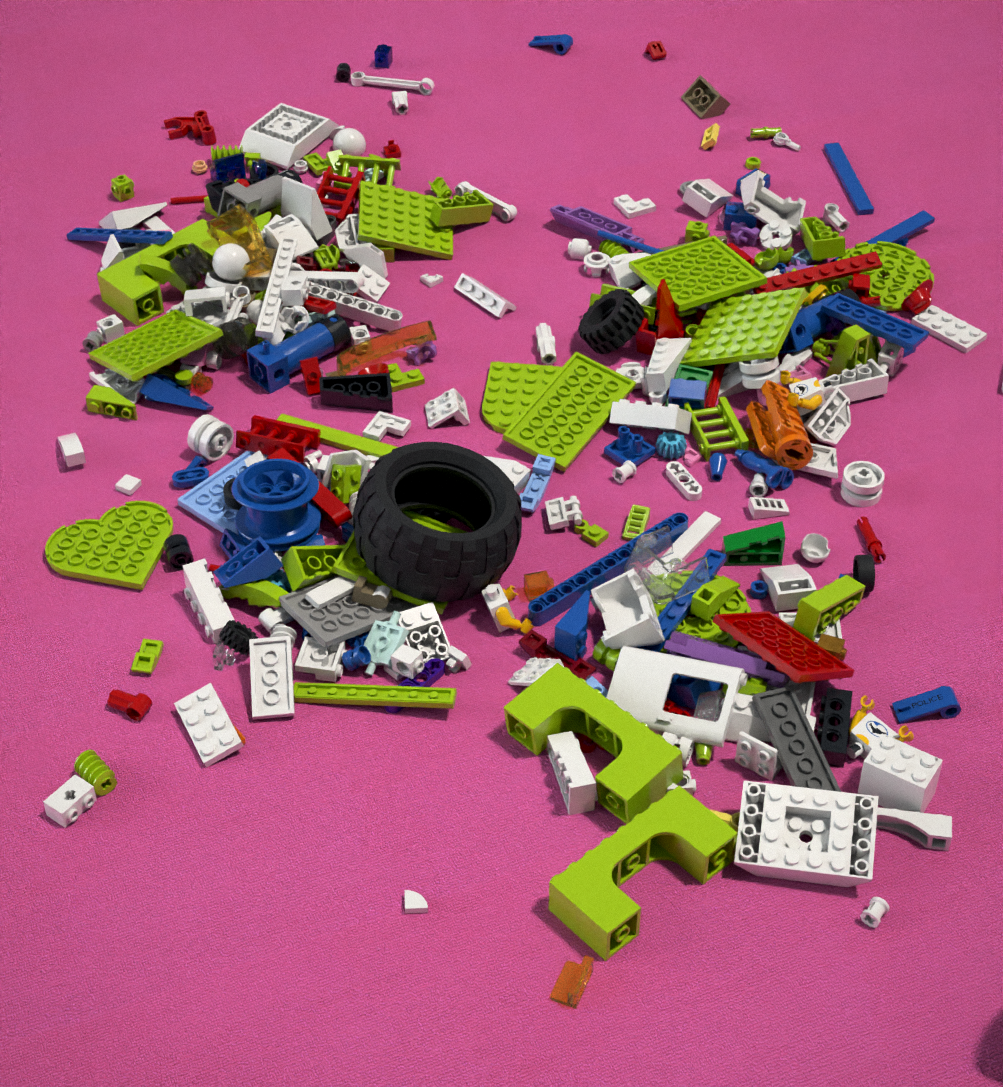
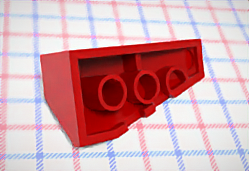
[655,279,685,341]

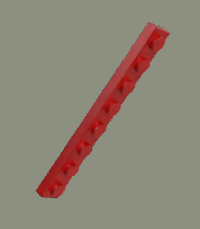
[752,251,882,294]

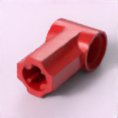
[107,689,153,721]

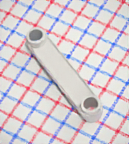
[454,181,517,221]

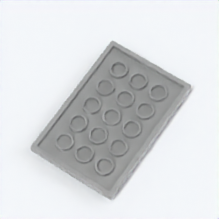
[279,575,418,648]

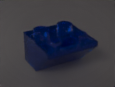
[209,153,246,183]

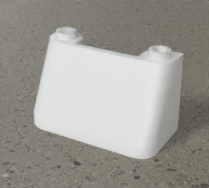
[740,171,806,236]
[591,568,665,650]

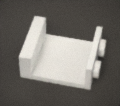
[184,286,231,316]

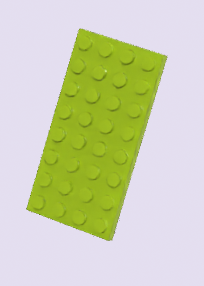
[502,352,636,472]

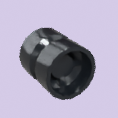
[163,534,194,571]

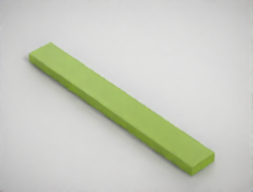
[277,414,398,458]
[294,682,457,709]

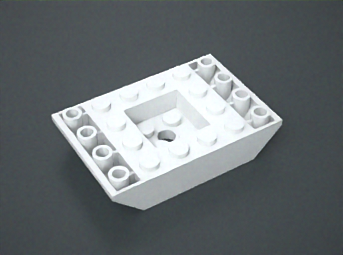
[239,103,339,169]
[734,781,879,887]

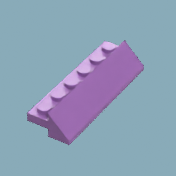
[550,204,645,253]
[664,631,789,688]

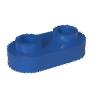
[172,467,209,488]

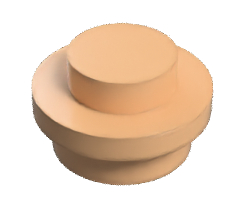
[192,160,208,174]

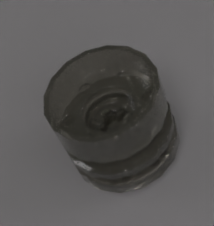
[170,242,214,287]
[212,317,258,360]

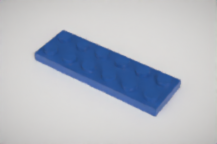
[820,293,929,351]

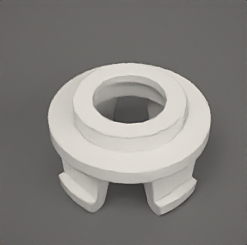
[584,252,610,278]
[280,305,309,334]

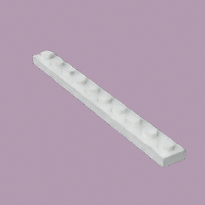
[255,236,297,338]

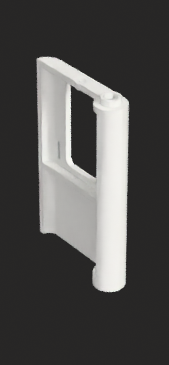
[606,646,748,748]

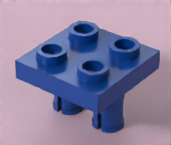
[604,426,656,466]

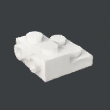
[295,636,348,682]

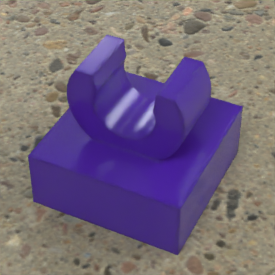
[826,316,848,336]

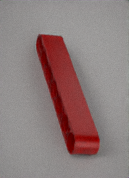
[266,447,353,528]

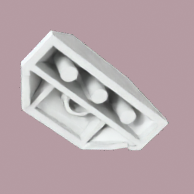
[335,214,372,252]
[804,387,851,446]

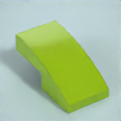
[131,639,164,674]

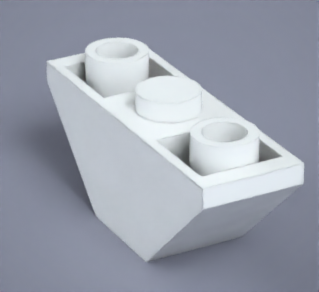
[343,243,388,279]

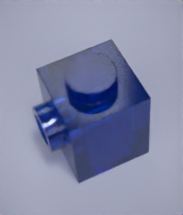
[374,44,393,69]

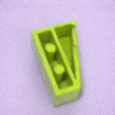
[825,324,870,378]

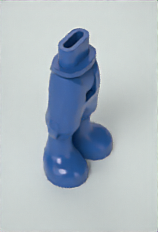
[734,449,794,489]

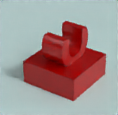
[383,140,401,159]

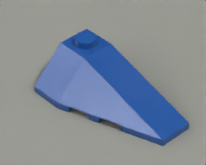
[140,373,214,410]

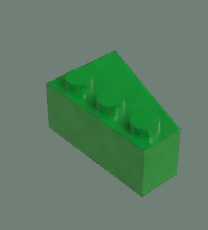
[722,521,786,566]

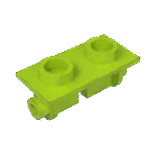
[428,177,452,199]

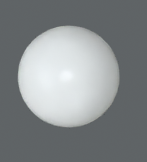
[332,128,366,156]
[212,243,250,281]

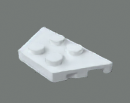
[89,369,145,404]
[772,443,838,479]

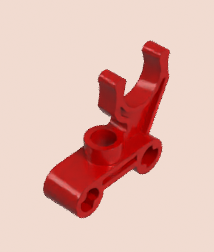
[164,110,217,145]

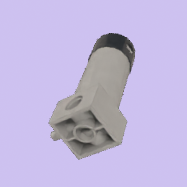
[217,170,303,230]

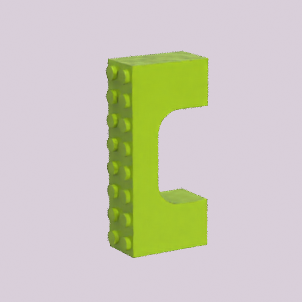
[97,219,239,326]
[503,663,683,824]
[548,786,738,961]

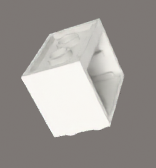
[857,733,943,813]

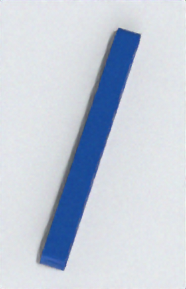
[528,512,689,627]

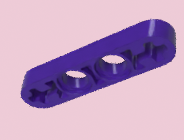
[384,658,445,713]

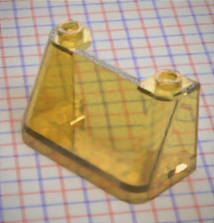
[207,204,273,278]

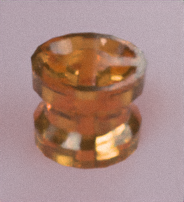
[191,372,213,393]

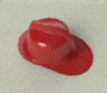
[901,279,933,315]

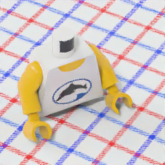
[780,370,834,416]
[482,584,534,634]
[847,695,914,759]

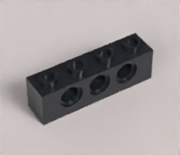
[817,687,853,768]

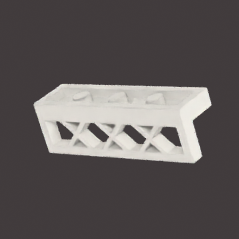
[454,273,517,318]

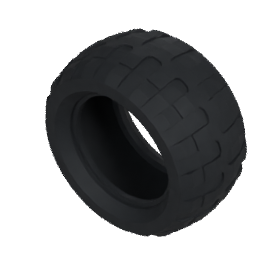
[353,442,522,602]

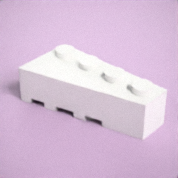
[609,399,692,434]

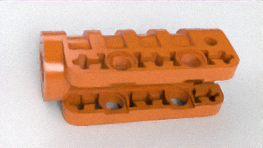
[746,380,813,470]

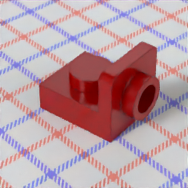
[645,40,667,60]

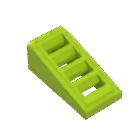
[622,504,650,541]

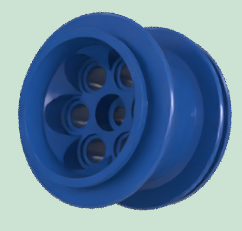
[232,459,321,551]

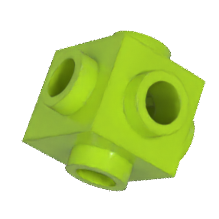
[111,174,135,202]
[685,220,710,243]

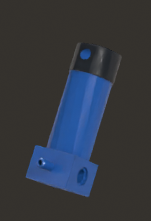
[778,288,861,354]
[247,314,351,394]

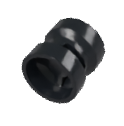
[336,63,351,83]

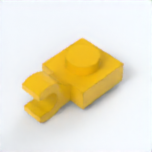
[802,284,829,305]

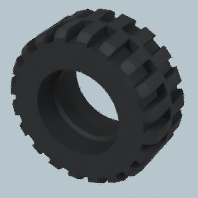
[578,289,644,354]

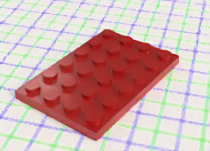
[712,611,855,683]

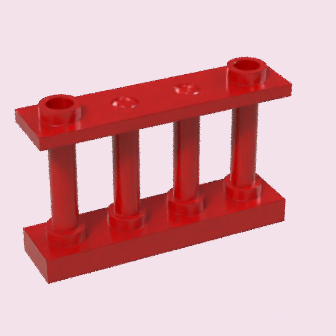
[317,166,366,225]
[236,415,321,463]

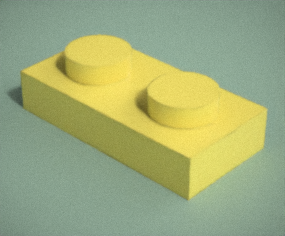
[701,123,720,150]

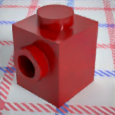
[848,273,870,298]

